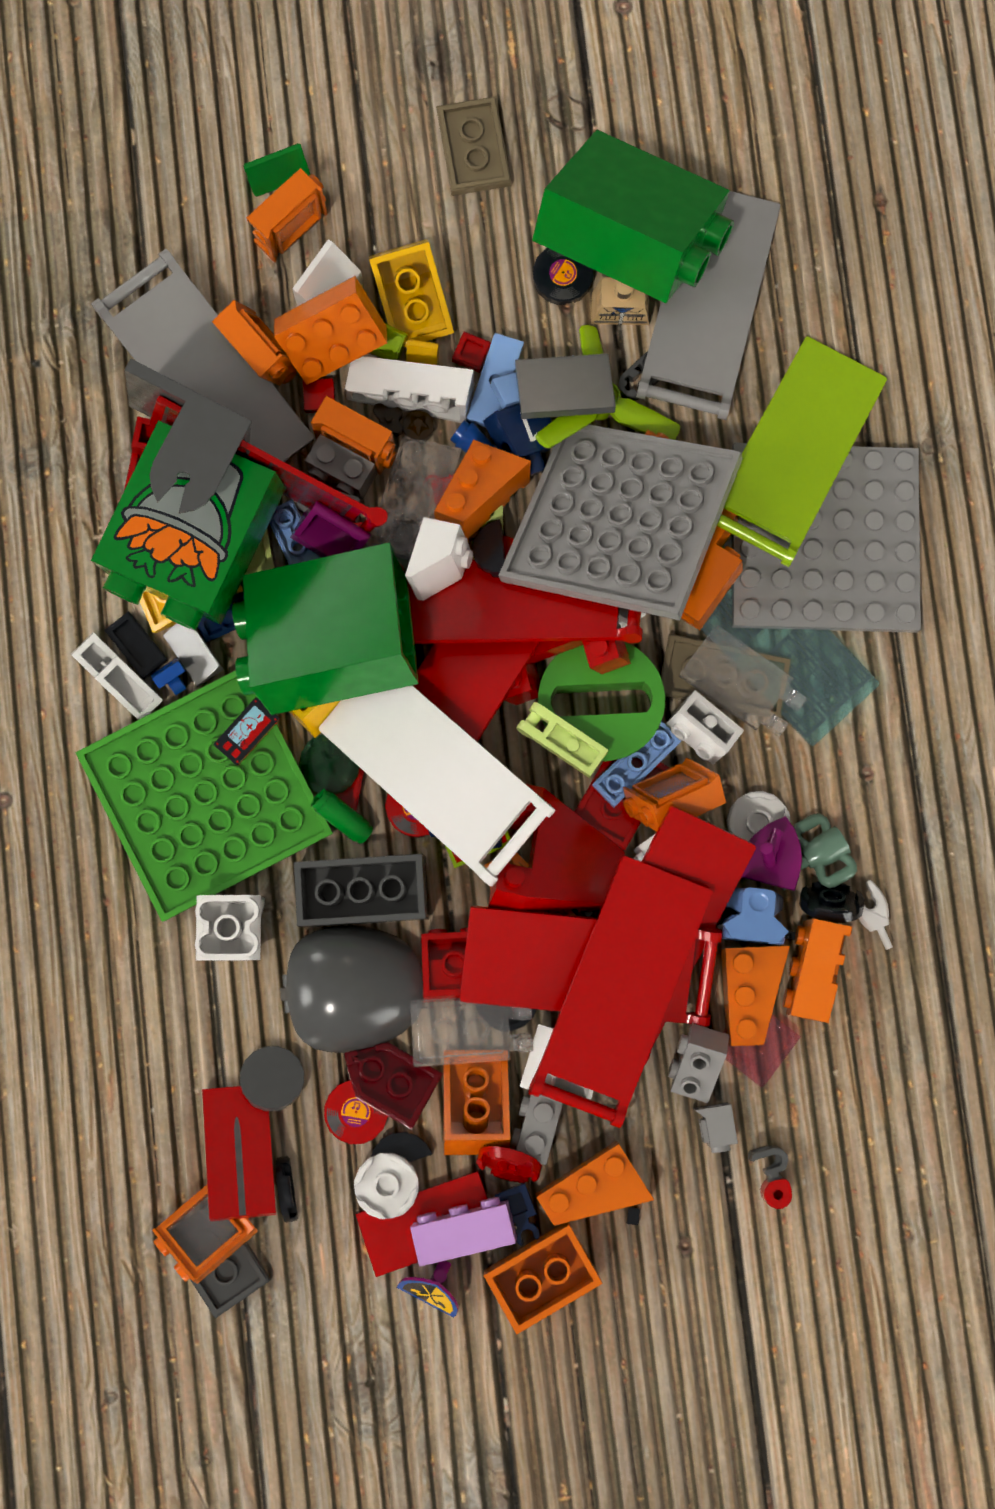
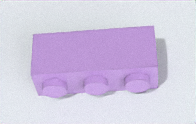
[410,1197,517,1267]

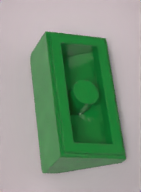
[243,143,310,197]

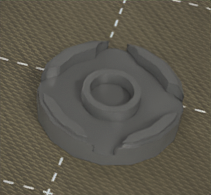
[240,1046,304,1111]

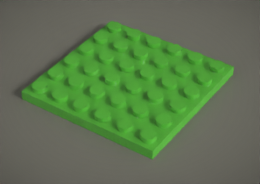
[75,670,334,922]

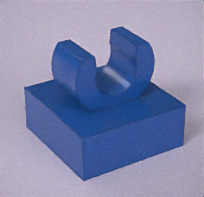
[151,657,186,695]

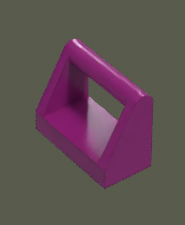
[290,500,371,557]

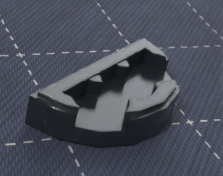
[472,519,505,578]
[371,1131,433,1162]
[276,1156,298,1223]

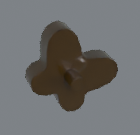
[373,403,403,436]

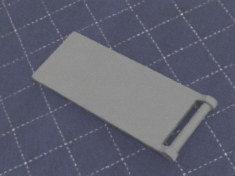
[636,191,780,420]
[91,248,314,462]

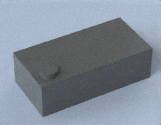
[294,854,429,927]

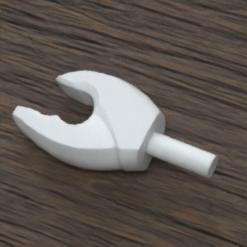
[858,880,893,950]

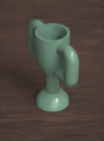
[780,813,857,891]

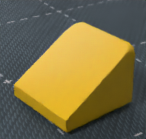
[406,339,439,365]

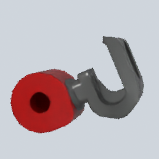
[748,1144,792,1209]

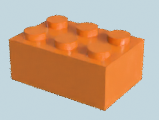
[274,276,388,385]
[483,1222,603,1335]

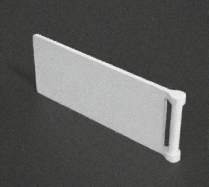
[319,685,556,887]

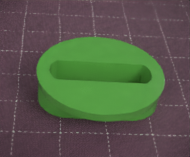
[538,642,665,762]

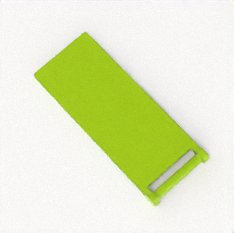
[717,336,887,567]

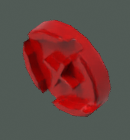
[476,1146,542,1183]

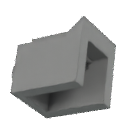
[693,1102,738,1153]

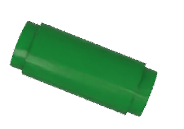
[311,788,373,844]

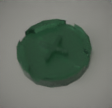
[299,733,359,794]

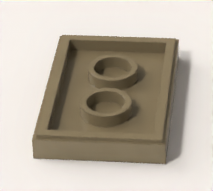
[436,96,511,196]

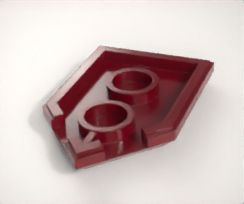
[344,1042,443,1130]

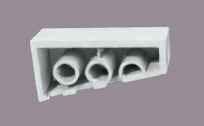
[344,354,474,423]

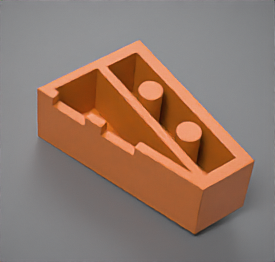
[434,439,531,539]
[783,919,852,1023]
[721,946,790,1046]
[535,1141,654,1226]

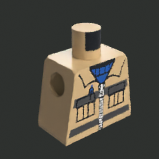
[591,277,650,325]

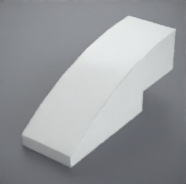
[71,632,163,720]

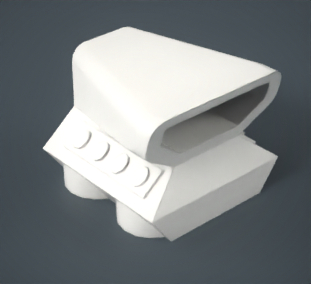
[195,895,265,961]

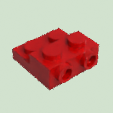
[421,927,468,1000]

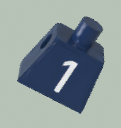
[483,405,555,476]

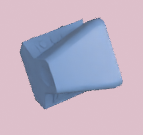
[717,887,789,945]

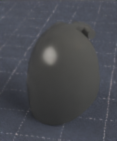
[280,925,423,1053]

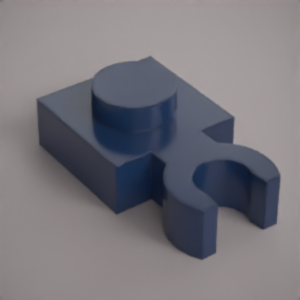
[495,1182,540,1246]

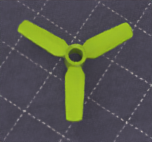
[536,325,680,449]

